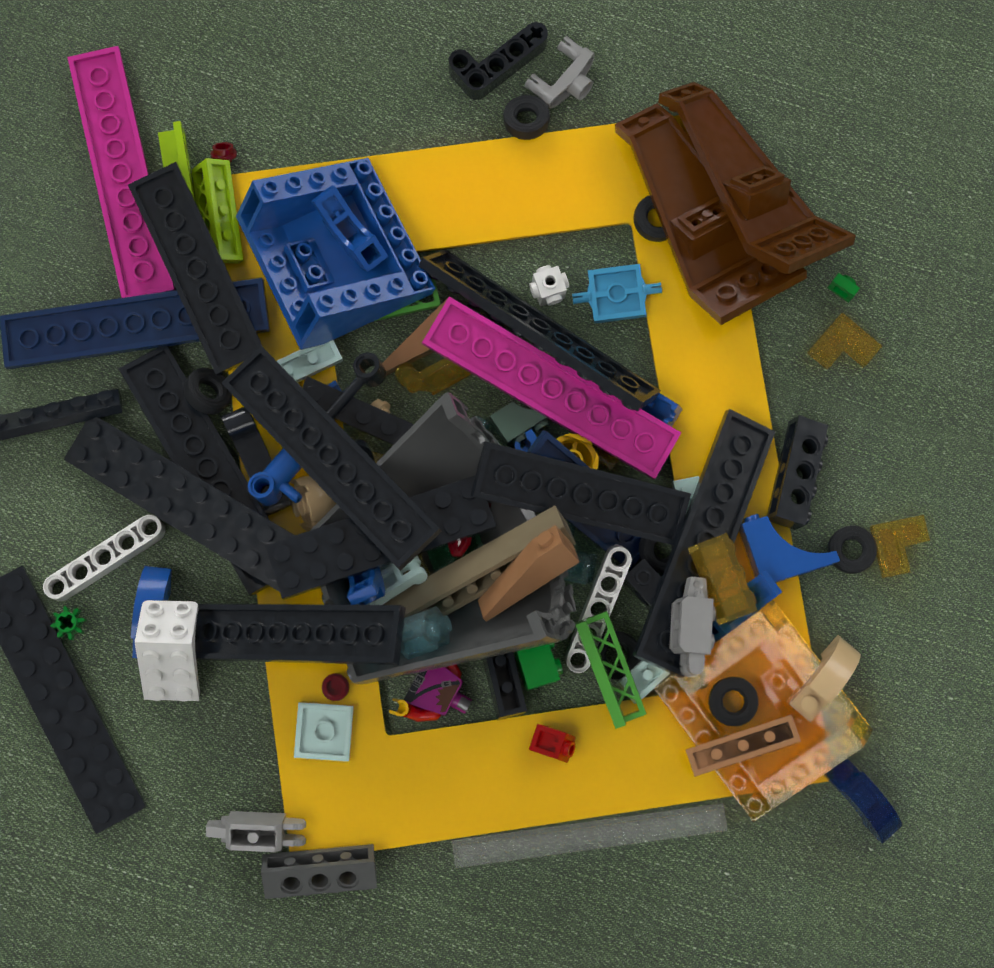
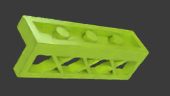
[158,121,196,202]
[191,158,243,264]

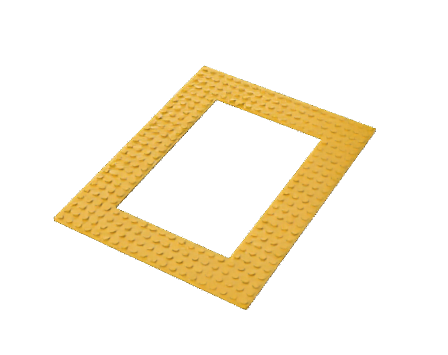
[206,115,834,852]

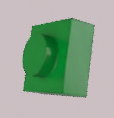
[827,273,860,303]

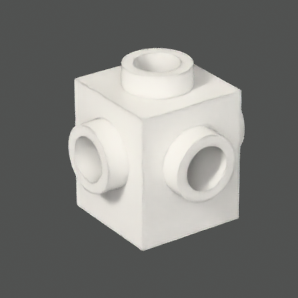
[529,265,569,306]

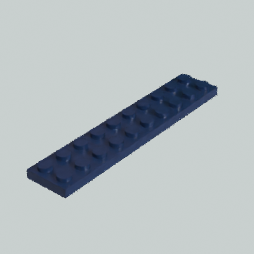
[0,278,270,370]

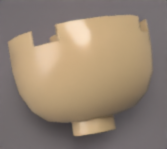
[290,475,336,531]

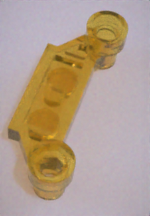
[395,358,472,395]

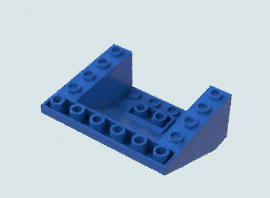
[236,158,436,350]

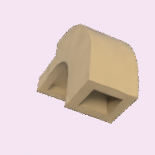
[789,635,861,723]

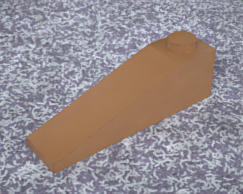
[382,298,448,376]
[478,525,580,622]
[686,714,801,777]

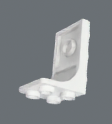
[135,600,200,701]

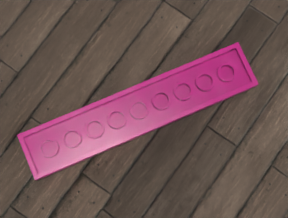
[67,46,176,298]
[422,297,681,480]

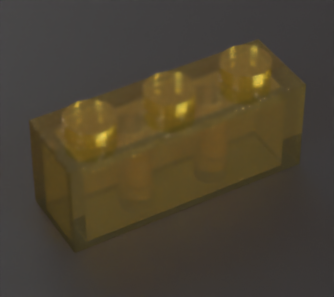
[688,533,758,625]

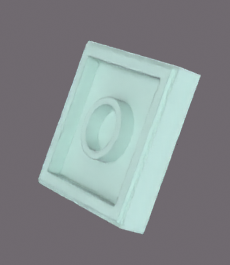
[294,702,354,762]

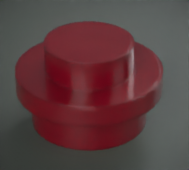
[210,142,237,163]
[322,673,349,701]

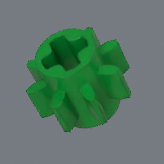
[50,606,87,640]

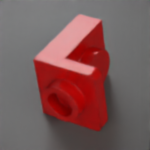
[529,724,576,763]

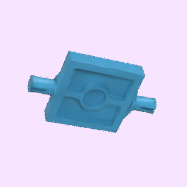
[572,264,662,324]

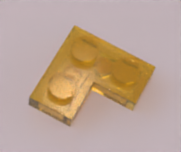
[807,313,882,369]
[870,515,930,579]

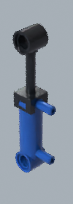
[248,352,386,506]

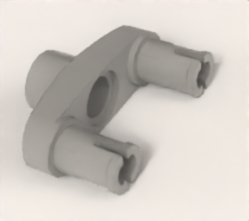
[525,36,595,108]

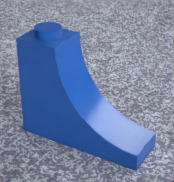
[739,514,840,583]

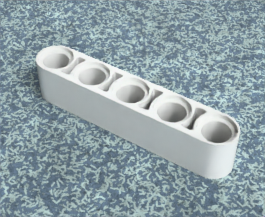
[43,515,165,601]
[565,545,632,673]

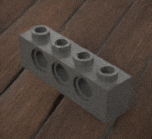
[261,844,377,899]

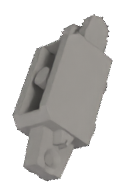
[669,577,716,677]
[206,811,306,852]

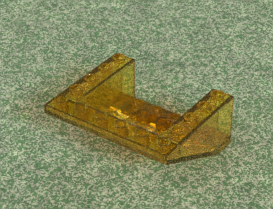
[654,600,873,822]

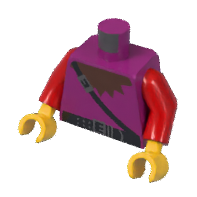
[389,664,472,722]

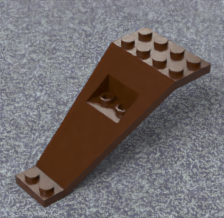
[658,82,856,274]
[615,103,807,325]

